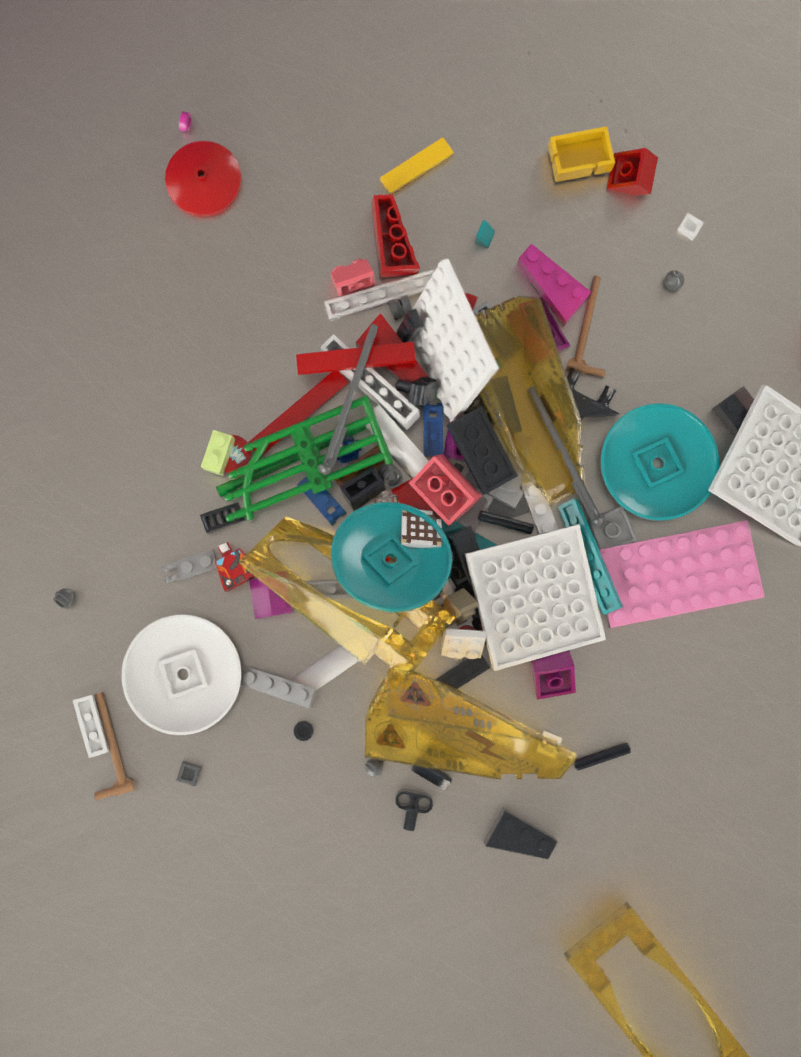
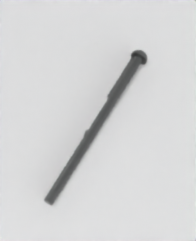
[318,324,379,475]
[527,386,605,526]

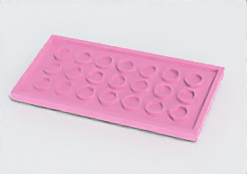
[600,520,765,628]

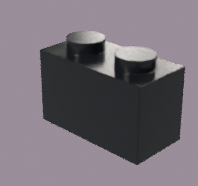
[340,466,386,511]

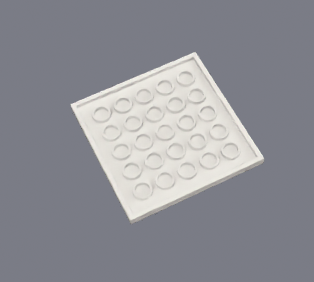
[413,259,499,422]
[709,385,801,546]
[465,525,606,671]

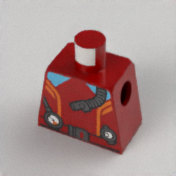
[215,542,260,592]

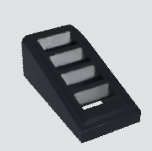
[200,502,245,534]

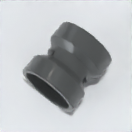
[389,295,412,319]
[378,463,403,488]

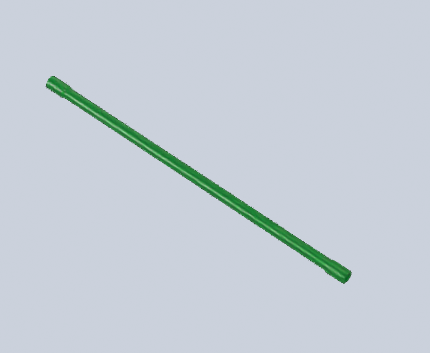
[216,357,502,497]

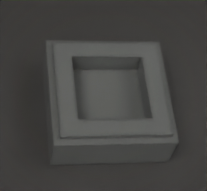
[176,761,202,787]

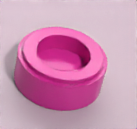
[179,111,192,132]

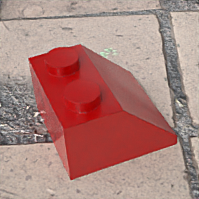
[607,148,658,196]

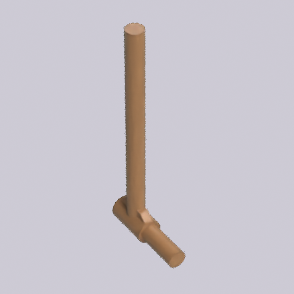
[566,276,606,377]
[94,692,136,800]

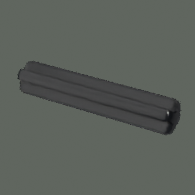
[478,510,534,534]
[573,743,631,771]

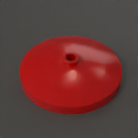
[165,141,242,217]

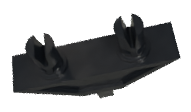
[549,367,620,429]

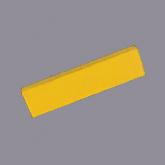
[380,137,454,194]

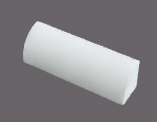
[364,404,429,479]
[293,633,371,689]

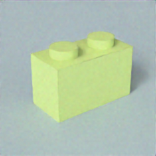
[201,430,235,476]

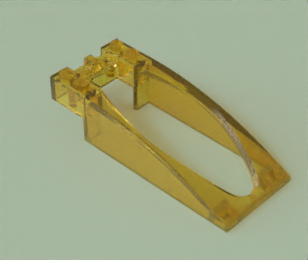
[239,516,455,680]
[564,902,749,1057]

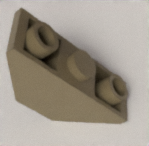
[443,588,479,626]

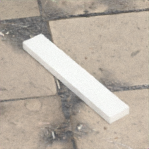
[324,269,435,321]

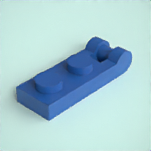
[423,403,443,457]
[297,476,347,526]

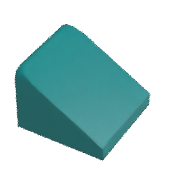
[475,220,495,248]

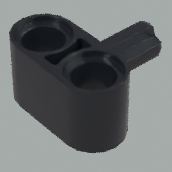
[395,377,437,405]
[395,789,433,831]

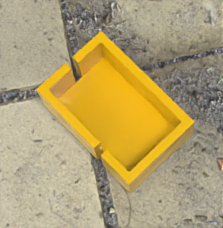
[548,126,615,182]

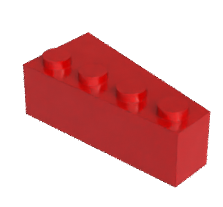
[371,194,420,278]
[356,313,428,382]

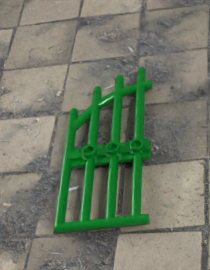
[224,395,393,521]

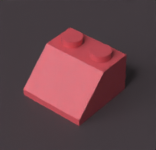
[330,259,375,297]

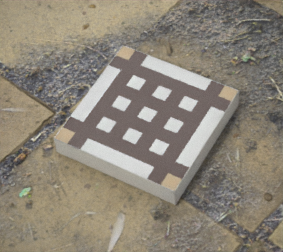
[401,510,442,548]

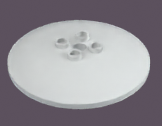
[122,615,242,735]

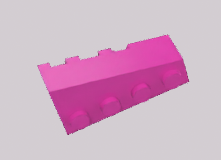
[517,243,591,327]

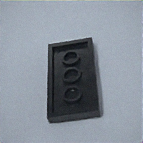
[446,406,518,495]

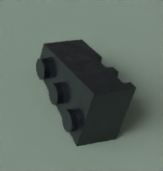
[484,807,558,859]

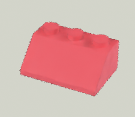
[409,454,482,526]

